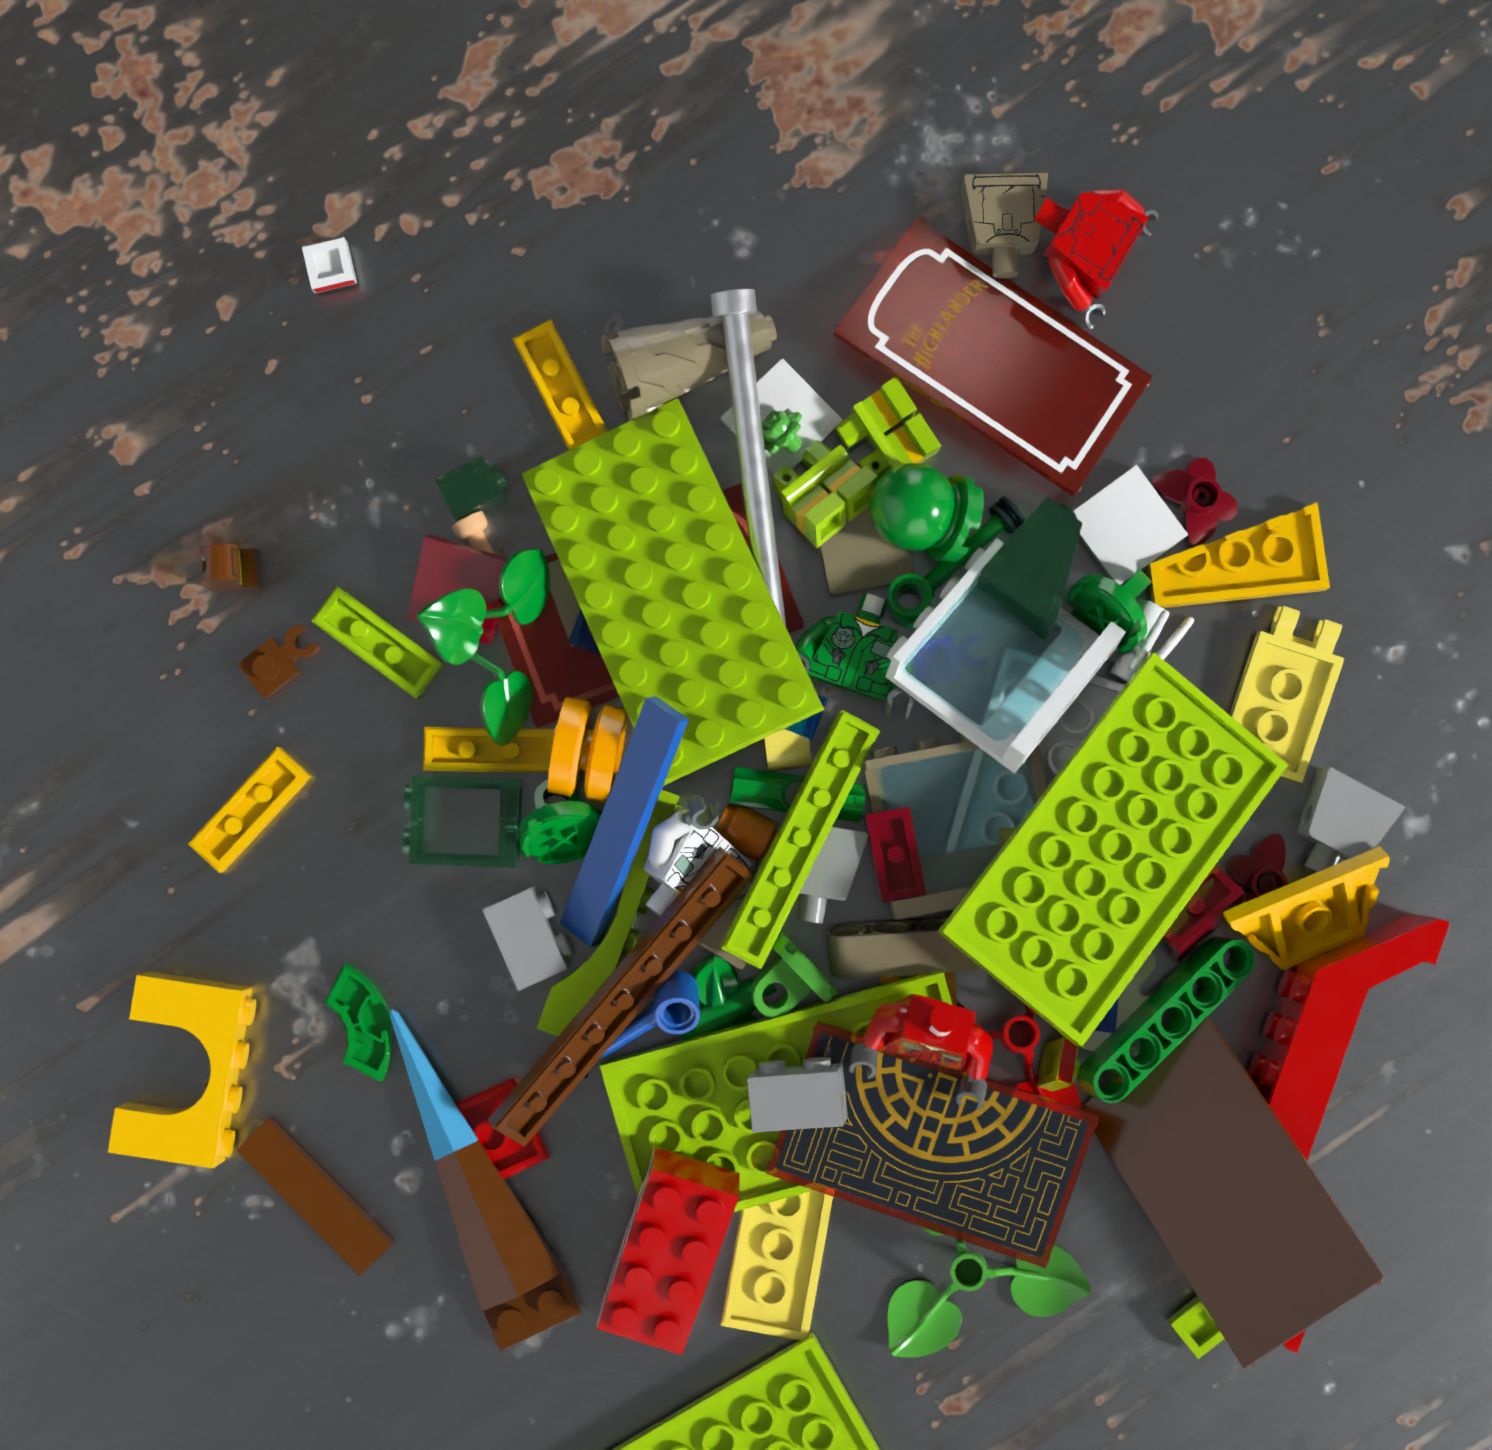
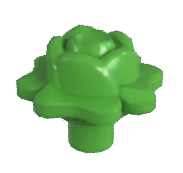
[761,408,802,454]

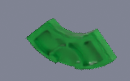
[324,962,394,1082]

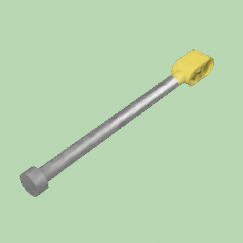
[710,289,812,771]

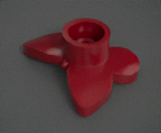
[1149,457,1238,548]
[1227,833,1290,903]

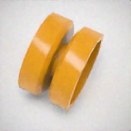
[547,697,628,803]

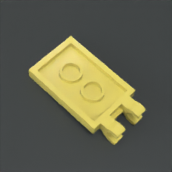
[1229,606,1345,783]

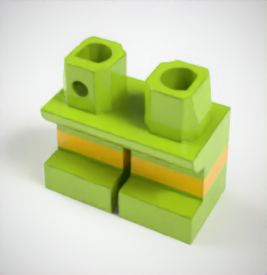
[835,376,941,480]
[772,440,878,548]

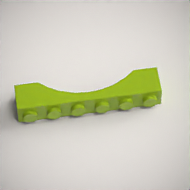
[537,789,685,1036]

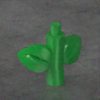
[680,955,777,1041]

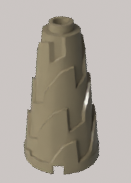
[601,310,777,420]

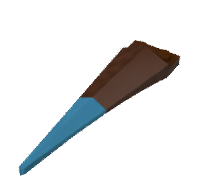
[390,1009,583,1351]

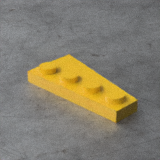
[1147,502,1330,608]

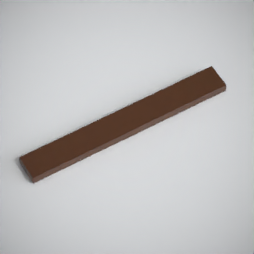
[488,846,755,1147]

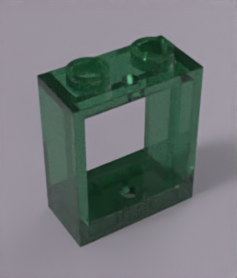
[402,775,523,868]

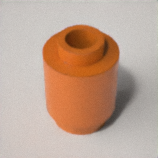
[715,804,778,861]

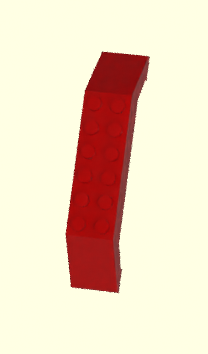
[1248,914,1451,1353]

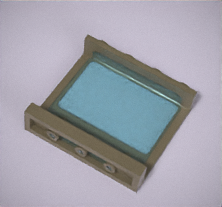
[863,734,1047,920]

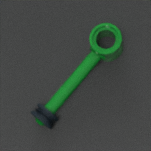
[888,496,1025,628]

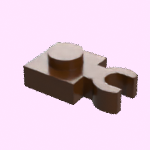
[237,624,321,699]

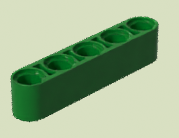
[1077,937,1256,1103]

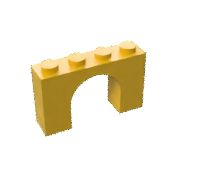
[108,971,256,1168]

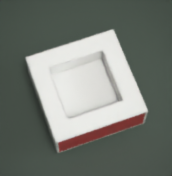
[302,237,357,294]

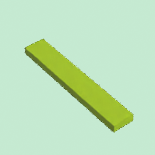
[719,710,880,969]

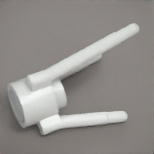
[1108,610,1194,682]

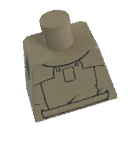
[960,173,1048,278]

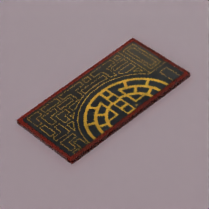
[766,1020,1099,1269]

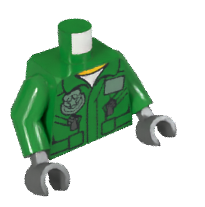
[795,593,914,719]

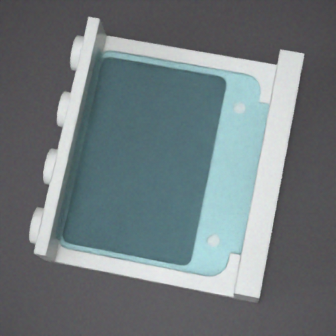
[885,538,1126,774]

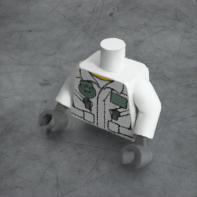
[644,795,764,917]

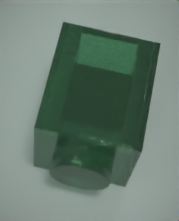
[435,455,508,521]

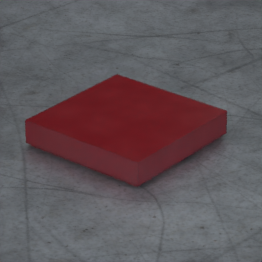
[406,534,509,645]

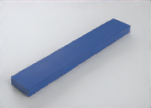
[560,696,689,948]

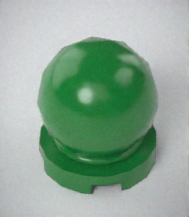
[869,463,984,564]

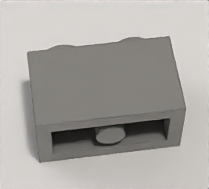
[482,886,573,991]
[747,1057,848,1132]

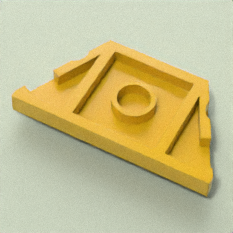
[1223,846,1390,970]

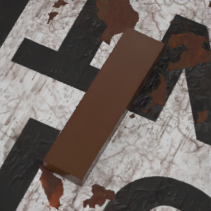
[236,1117,394,1276]

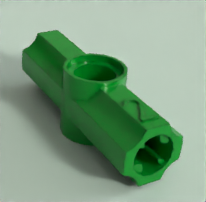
[729,766,866,823]

